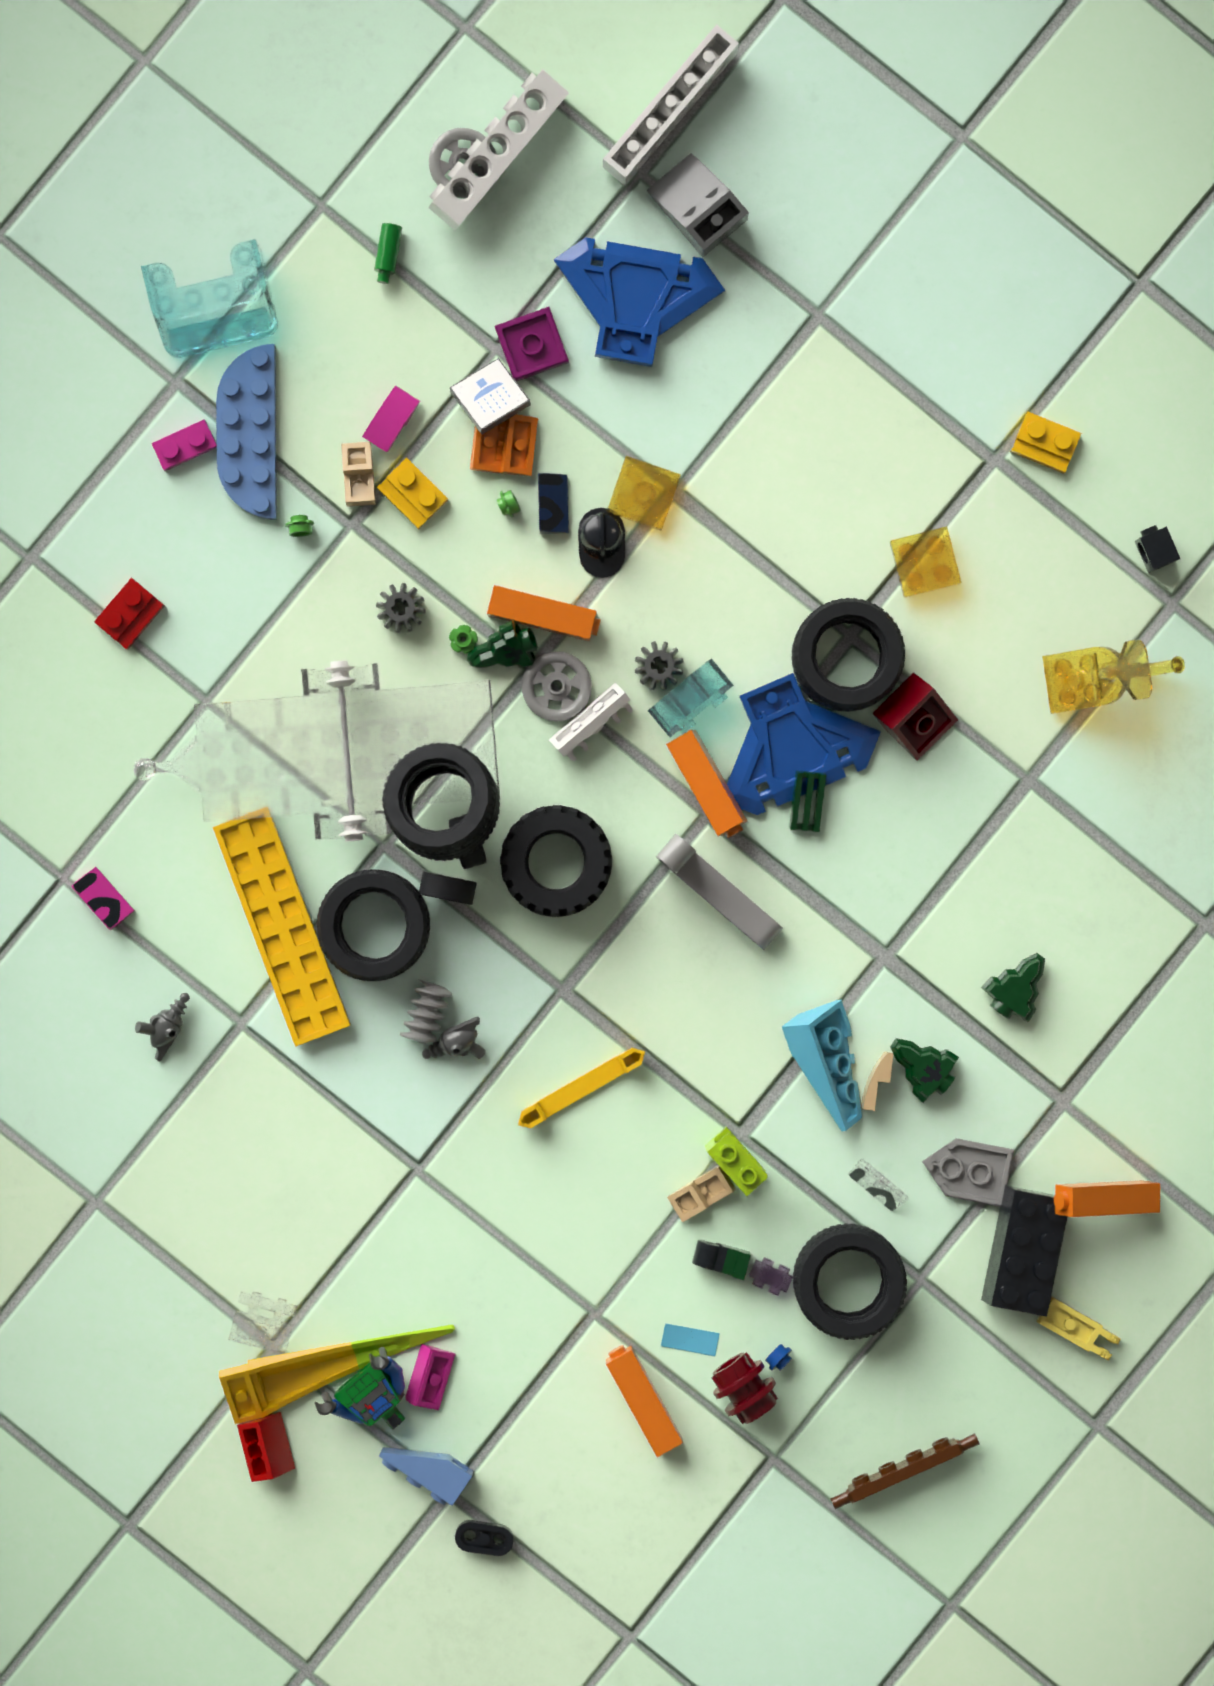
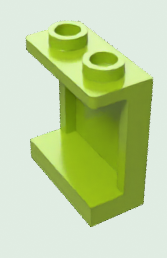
[705,1127,768,1196]

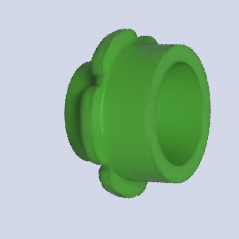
[496,490,521,517]
[285,515,314,537]
[449,625,478,654]

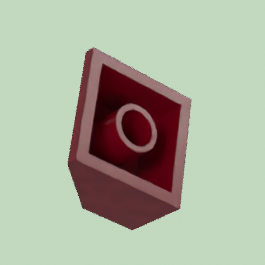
[872,672,958,761]

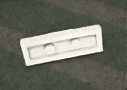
[549,683,633,761]

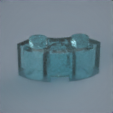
[648,658,734,738]

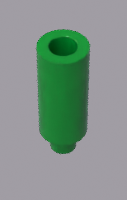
[374,223,403,284]

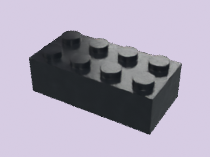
[981,1185,1068,1317]

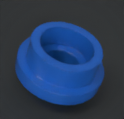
[765,1344,792,1371]

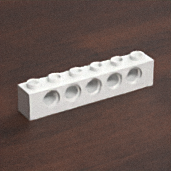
[603,24,739,186]
[428,69,569,230]

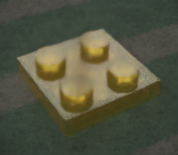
[607,456,681,531]
[889,526,962,598]

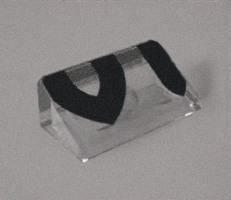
[849,1158,909,1211]

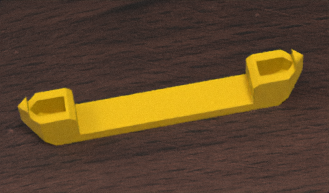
[518,1047,645,1128]

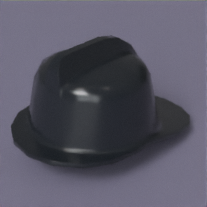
[578,507,625,578]

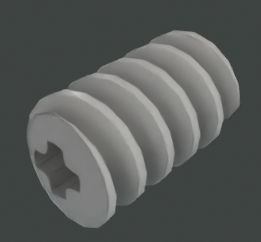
[400,979,452,1044]

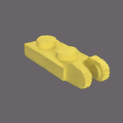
[1036,1296,1121,1360]

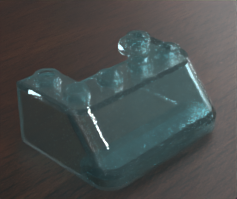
[141,239,278,358]

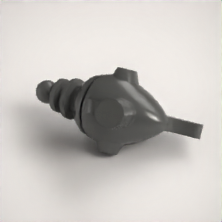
[135,993,190,1062]
[422,1017,486,1059]

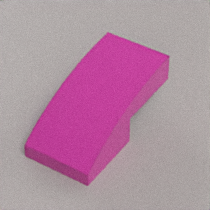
[362,386,421,452]

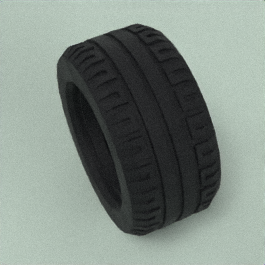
[791,598,905,712]
[382,742,500,861]
[316,869,430,981]
[793,1223,907,1340]

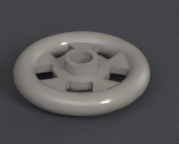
[429,128,496,198]
[522,652,592,721]

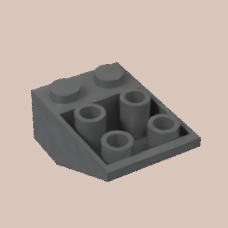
[647,153,749,258]

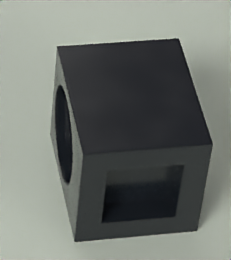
[1135,525,1181,573]

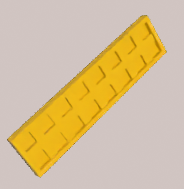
[213,806,351,1047]

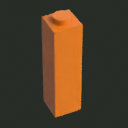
[487,585,601,642]
[666,730,748,838]
[1054,1180,1160,1217]
[606,1345,683,1457]

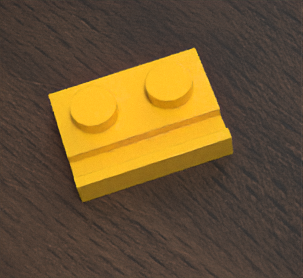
[1010,411,1082,474]
[377,457,448,530]

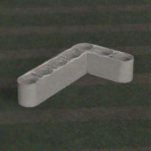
[656,834,783,950]

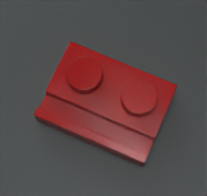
[94,577,165,650]

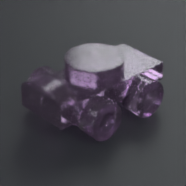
[749,1257,793,1296]

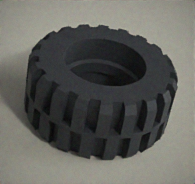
[500,805,612,917]

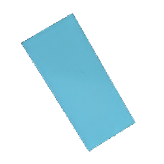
[661,1323,720,1356]

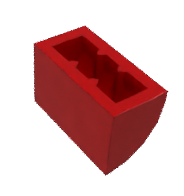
[237,1412,295,1482]

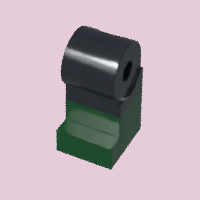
[692,1240,751,1281]

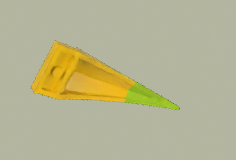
[219,1325,455,1424]

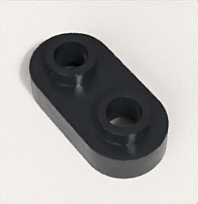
[455,1520,514,1556]

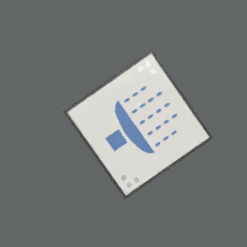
[450,358,531,435]

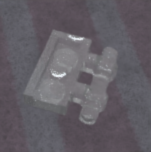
[228,1291,298,1354]

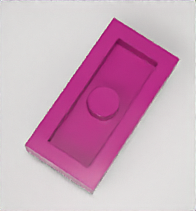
[151,419,217,471]

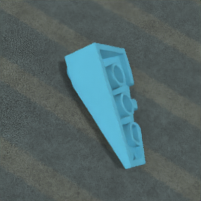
[782,1000,862,1131]

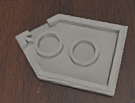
[922,1138,1014,1207]

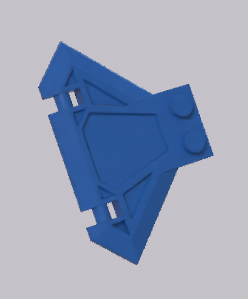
[553,237,725,367]
[727,673,881,815]

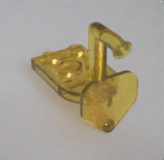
[1042,640,1185,714]

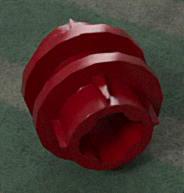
[711,1352,778,1424]

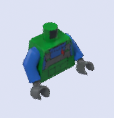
[314,1347,405,1430]

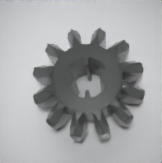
[376,583,426,633]
[635,641,684,691]

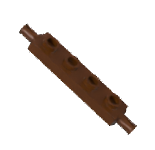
[830,1433,980,1510]

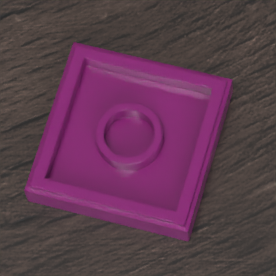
[494,307,569,382]

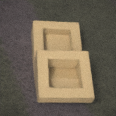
[341,442,376,507]
[861,1051,893,1111]
[667,1166,736,1222]

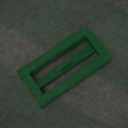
[789,770,826,832]

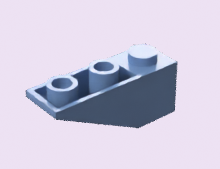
[379,1447,473,1506]

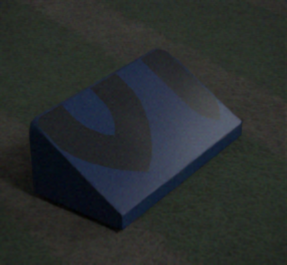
[538,473,569,534]

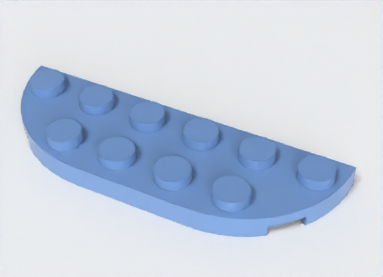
[216,344,277,520]

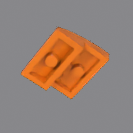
[470,414,538,476]

